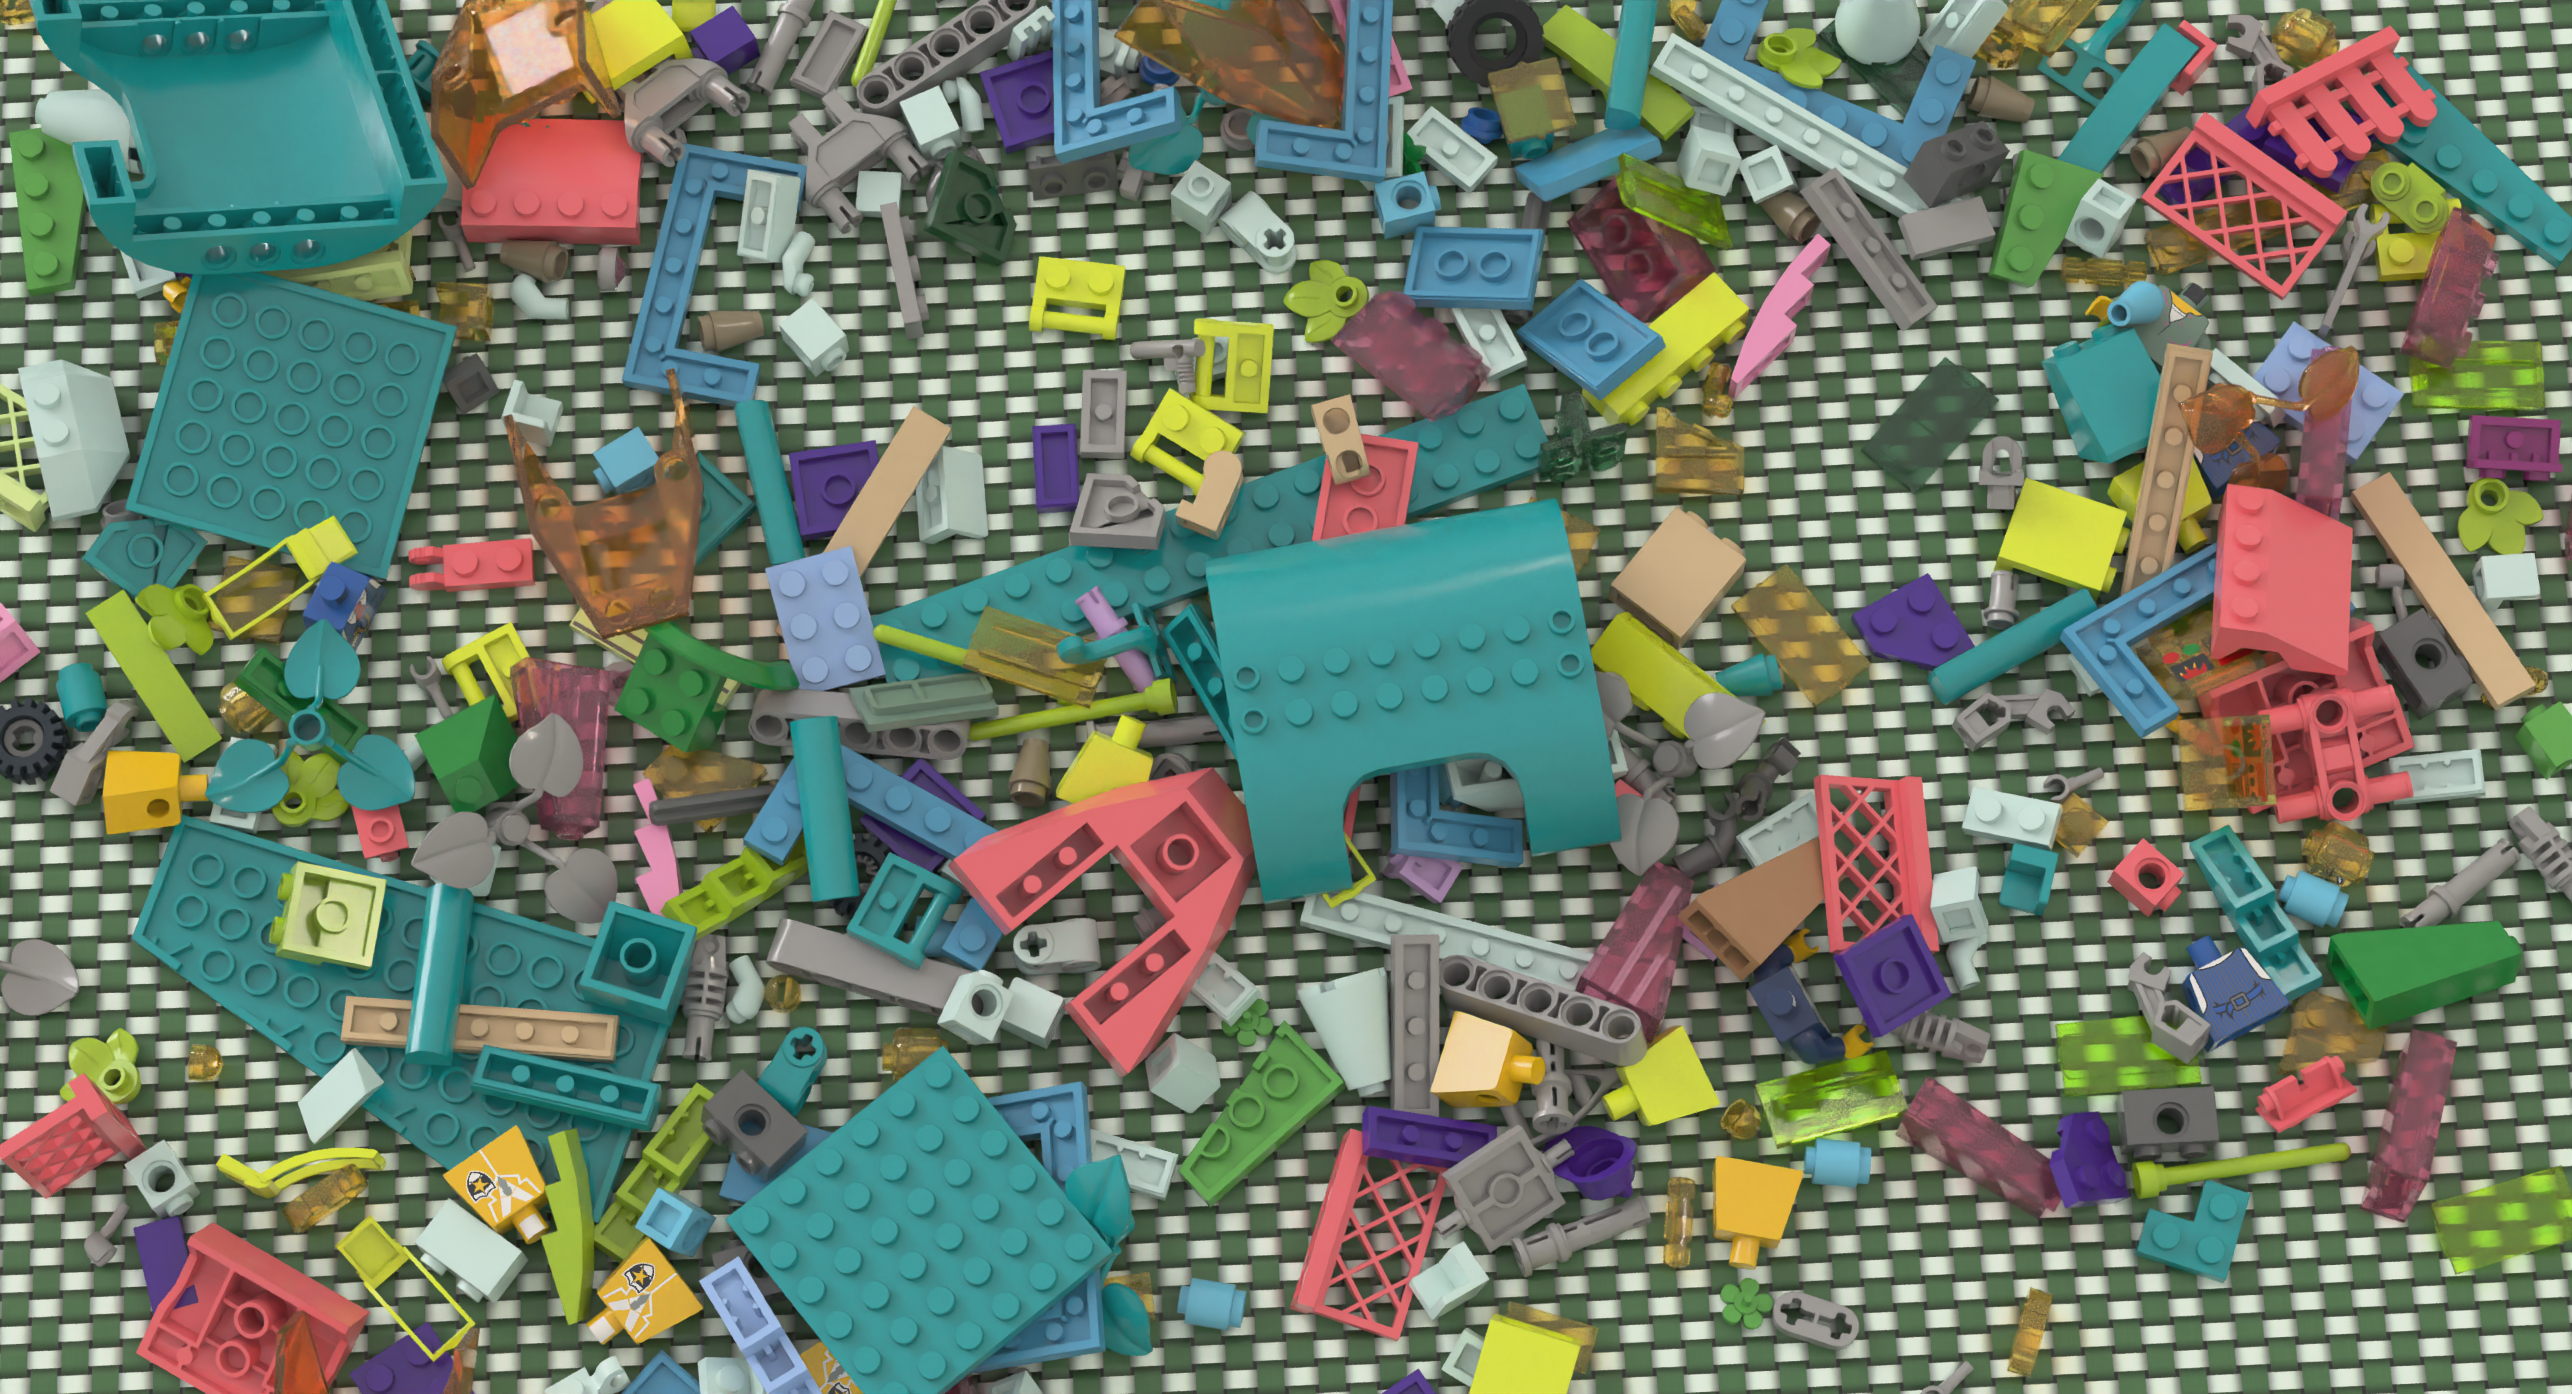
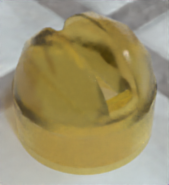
[764,975,802,1013]
[188,1044,223,1081]
[1721,1098,1762,1139]

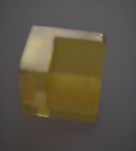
[436,282,495,341]

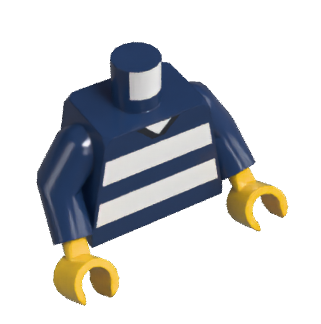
[1748,928,1874,1065]

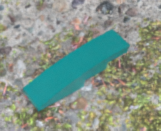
[2058,22,2199,174]
[2189,824,2323,1002]

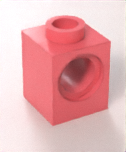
[2107,838,2184,918]

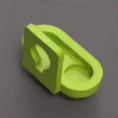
[2371,162,2449,234]

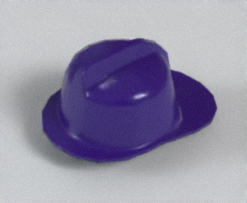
[1542,1125,1637,1201]

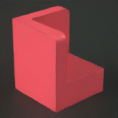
[2170,20,2218,96]

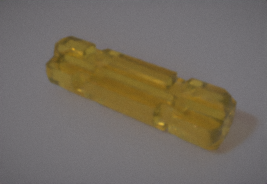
[2060,257,2147,287]
[1662,1177,1696,1268]

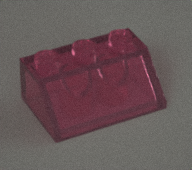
[1567,168,1718,323]
[2399,207,2499,369]
[1331,290,1492,422]

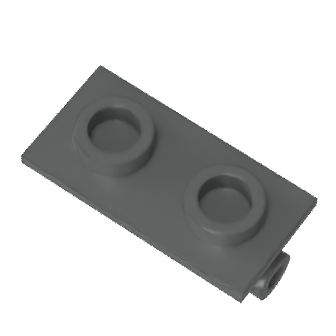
[1028,150,1119,201]

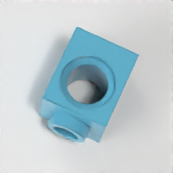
[1374,171,1441,239]
[593,427,665,503]
[635,1187,716,1258]

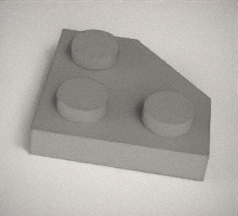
[1069,473,1166,550]

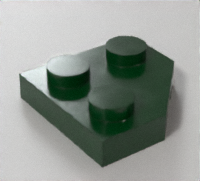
[923,150,1017,266]

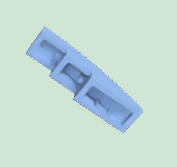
[699,1256,822,1394]

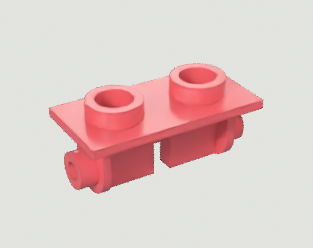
[351,805,409,862]
[2255,1055,2357,1133]

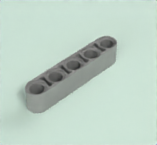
[857,0,1038,119]
[748,689,972,760]
[766,919,983,1017]
[1439,954,1648,1066]

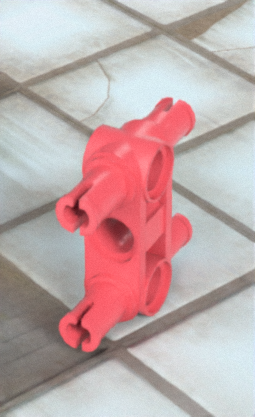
[2256,684,2413,824]

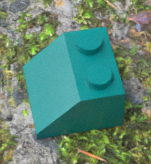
[579,901,697,1026]

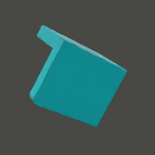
[1998,843,2059,916]

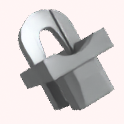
[1979,436,2024,509]

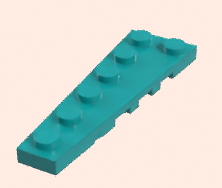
[2350,52,2572,268]

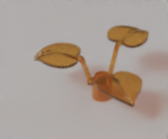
[2178,345,2359,494]

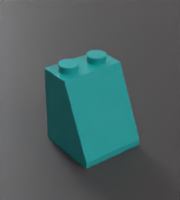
[2041,323,2161,464]

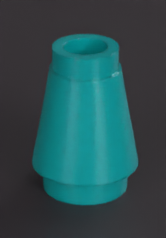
[1715,652,1783,697]

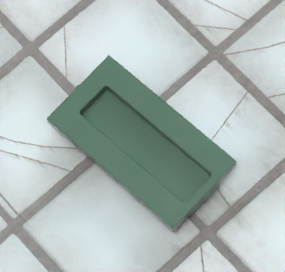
[849,672,999,733]

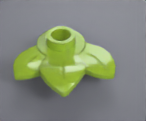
[1756,28,1842,89]
[1283,260,1369,343]
[2457,477,2544,555]
[135,584,214,656]
[271,750,351,827]
[60,1028,141,1104]

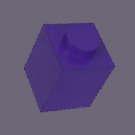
[690,6,760,75]

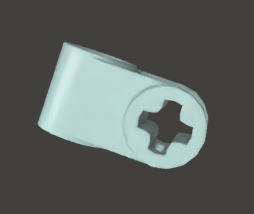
[1218,191,1297,274]
[1013,918,1102,977]

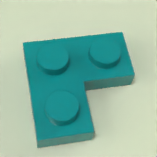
[2134,1180,2250,1283]

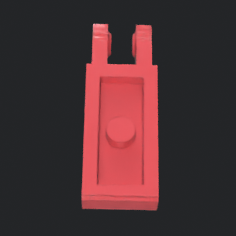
[408,538,535,592]

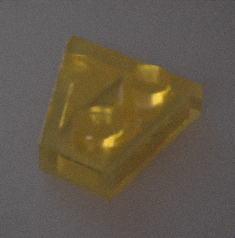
[1655,407,1744,495]
[642,744,768,835]
[2277,991,2389,1075]

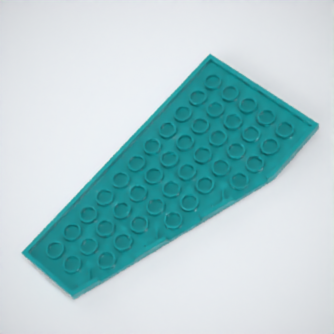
[132,814,681,1225]

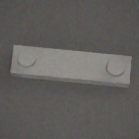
[1800,167,1938,332]
[1390,934,1439,1117]

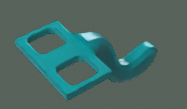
[2037,0,2145,107]
[1056,602,1178,684]

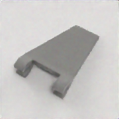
[2316,203,2390,341]

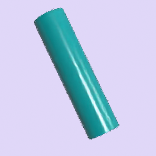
[1604,0,1659,130]
[734,400,806,567]
[1926,588,2098,705]
[1161,603,1238,762]
[790,716,860,902]
[404,884,474,1066]
[470,1044,662,1132]

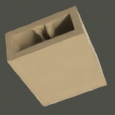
[1608,506,1746,651]

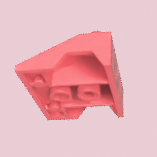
[461,118,644,245]
[2211,484,2353,676]
[2192,617,2415,814]
[136,1222,370,1394]

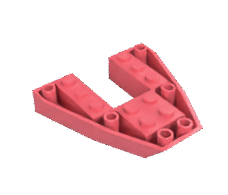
[948,767,1257,1078]

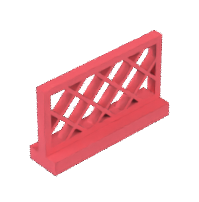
[2141,112,2348,301]
[1813,775,1939,955]
[0,1073,147,1199]
[1289,1128,1449,1342]

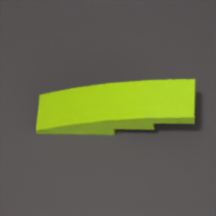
[1542,5,1695,141]
[85,589,222,763]
[661,832,809,941]
[594,1083,715,1263]
[541,1128,594,1325]

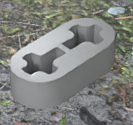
[1771,1291,1859,1351]

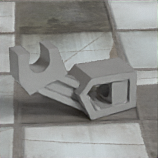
[2225,14,2294,100]
[1952,689,2075,752]
[50,700,141,806]
[2128,952,2211,1064]

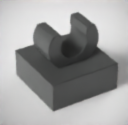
[443,353,500,415]

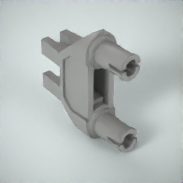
[612,58,750,167]
[788,89,932,234]

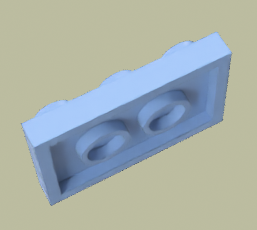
[2253,321,2404,466]
[765,546,886,691]

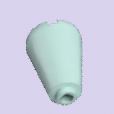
[1835,0,1921,65]
[35,89,144,174]
[1297,967,1392,1097]

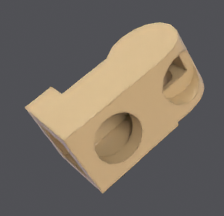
[1311,394,1370,485]
[1175,450,1244,541]

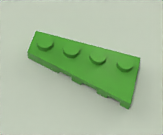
[9,128,87,296]
[1178,1020,1346,1208]

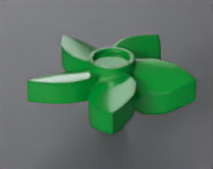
[1402,132,1426,177]

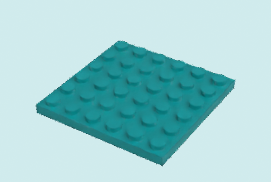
[125,272,458,581]
[725,1046,1115,1394]

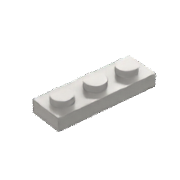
[880,202,930,340]

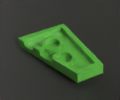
[1988,149,2104,288]

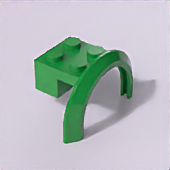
[614,597,800,753]

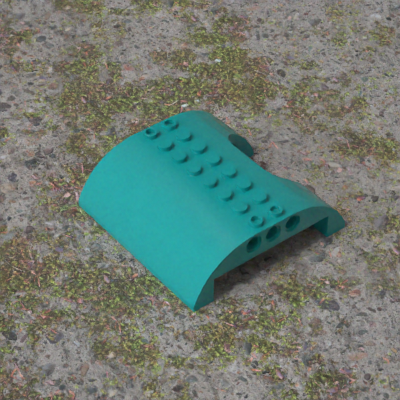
[29,0,448,275]
[1204,498,1621,904]

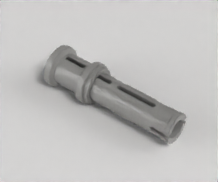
[1086,714,1223,749]
[1531,1007,1574,1135]
[1510,1195,1651,1278]

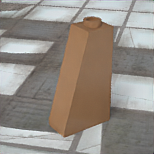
[1677,837,1855,981]

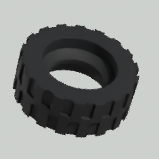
[1446,0,1545,89]

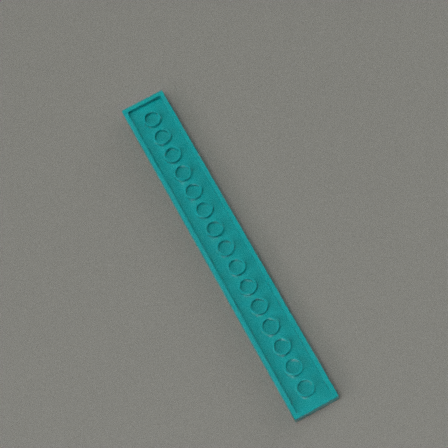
[871,384,1556,683]

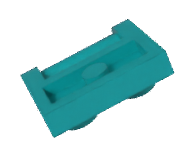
[846,852,962,970]

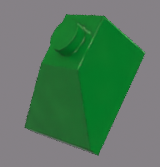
[414,693,519,813]

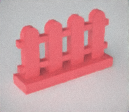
[2245,26,2437,178]

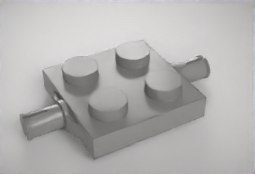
[1434,1124,1575,1253]

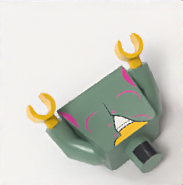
[2085,283,2211,376]

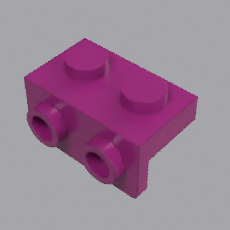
[2466,415,2563,481]

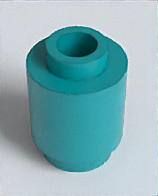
[56,663,108,732]

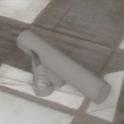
[1130,339,1205,393]

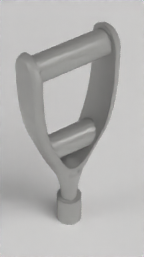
[1500,1067,1621,1148]

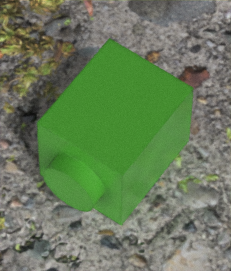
[2515,701,2572,780]

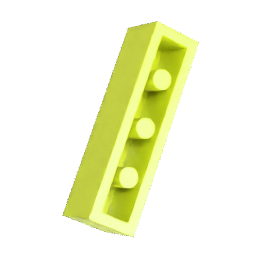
[1582,272,1750,431]
[1591,611,1766,739]

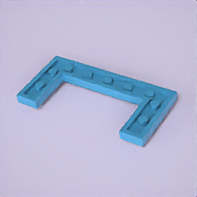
[1052,0,1182,164]
[1254,0,1393,183]
[1701,0,1976,168]
[622,143,807,407]
[2060,542,2356,739]
[743,744,1004,972]
[1390,765,1523,868]
[972,1081,1106,1373]

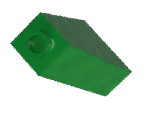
[2326,921,2522,1030]

